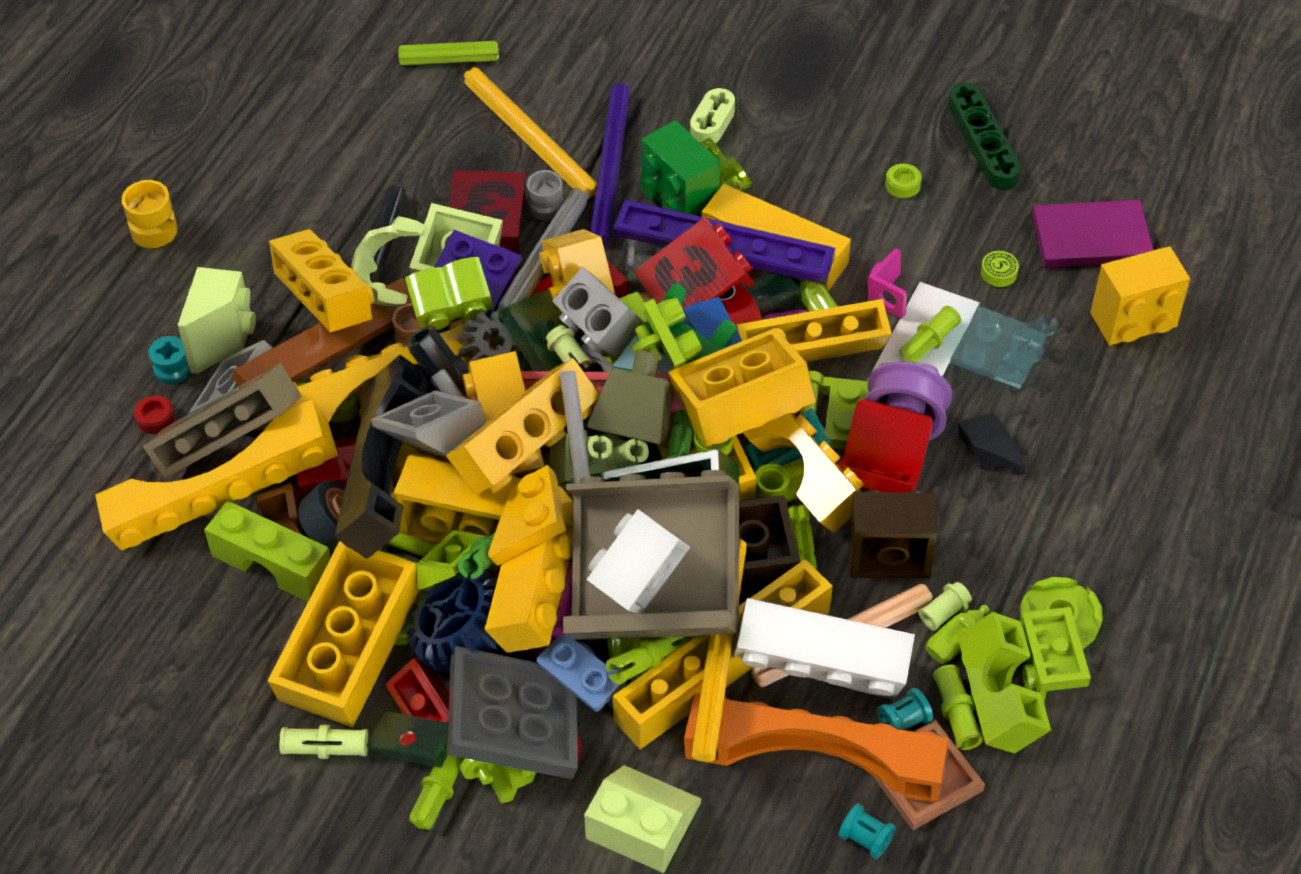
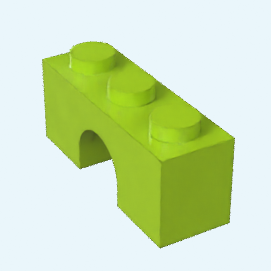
[204,500,331,602]
[957,612,1051,754]

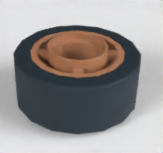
[297,480,346,555]

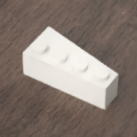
[734,598,915,701]

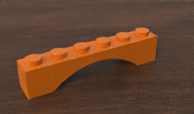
[684,694,948,803]

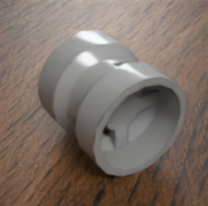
[527,170,564,221]

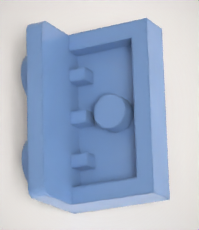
[537,635,627,712]

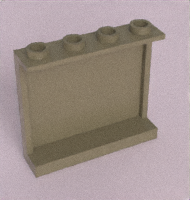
[563,470,739,640]

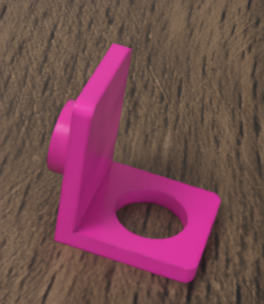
[868,248,907,319]

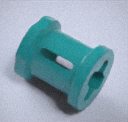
[877,687,933,730]
[838,803,896,860]

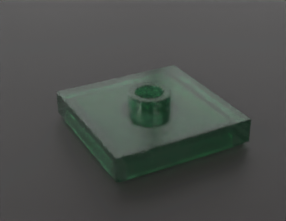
[498,290,582,372]

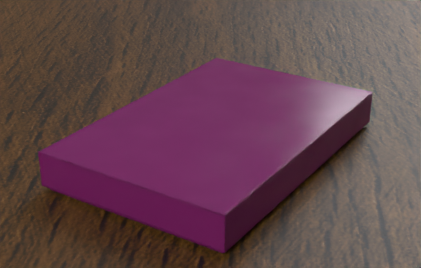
[1032,200,1153,268]

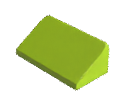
[416,530,487,590]

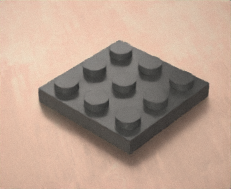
[447,646,578,779]

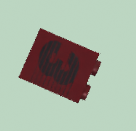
[449,170,527,254]

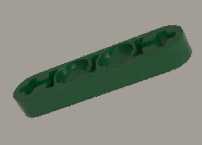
[948,83,1021,190]

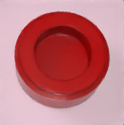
[134,396,175,434]

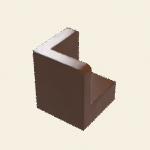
[255,483,310,539]

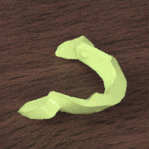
[351,216,424,306]

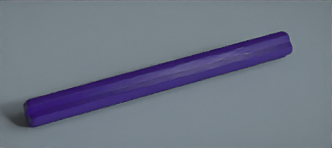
[591,83,630,246]

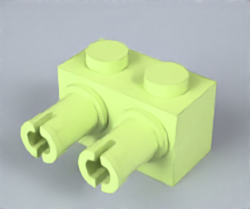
[550,430,649,490]

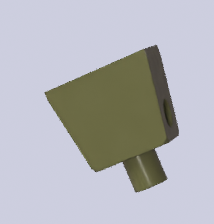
[587,350,672,448]

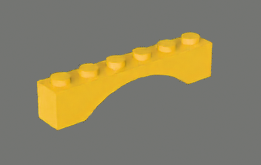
[287,318,495,423]
[95,399,338,551]

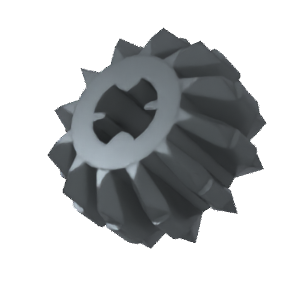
[457,311,523,365]

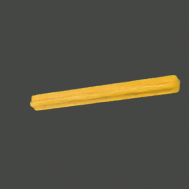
[464,67,597,199]
[692,539,746,763]

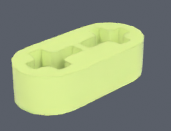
[690,88,735,146]

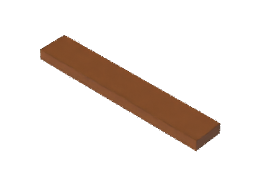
[232,277,412,386]

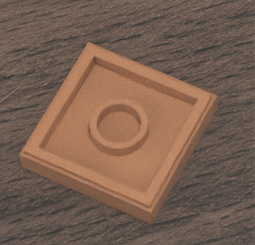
[873,720,985,830]

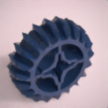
[405,570,498,674]

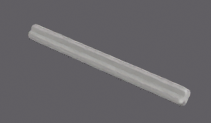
[497,188,589,320]

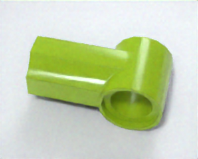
[755,458,804,502]

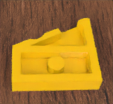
[488,465,566,566]

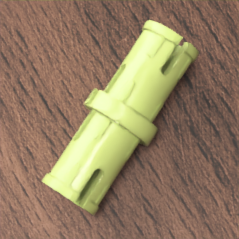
[280,725,368,759]

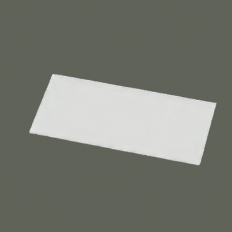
[868,282,980,379]

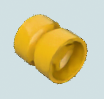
[122,180,178,249]

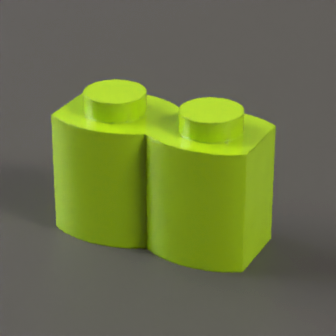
[405,257,493,330]

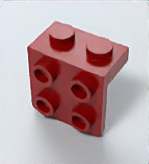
[837,399,933,493]

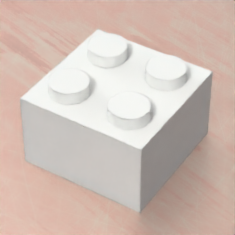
[586,509,691,614]

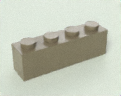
[143,363,302,479]

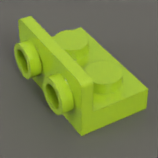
[1020,607,1091,702]

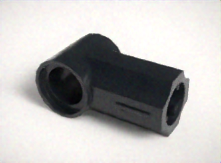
[405,325,469,395]

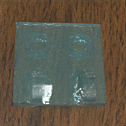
[950,306,1058,389]

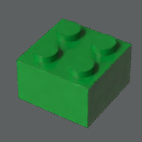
[640,120,720,217]

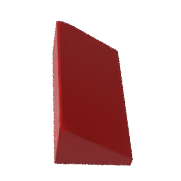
[385,658,449,748]

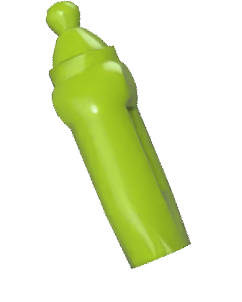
[797,278,838,312]
[925,605,990,664]

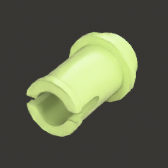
[546,325,592,369]
[918,582,972,631]

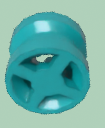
[148,336,190,384]

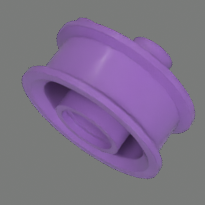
[864,361,952,440]

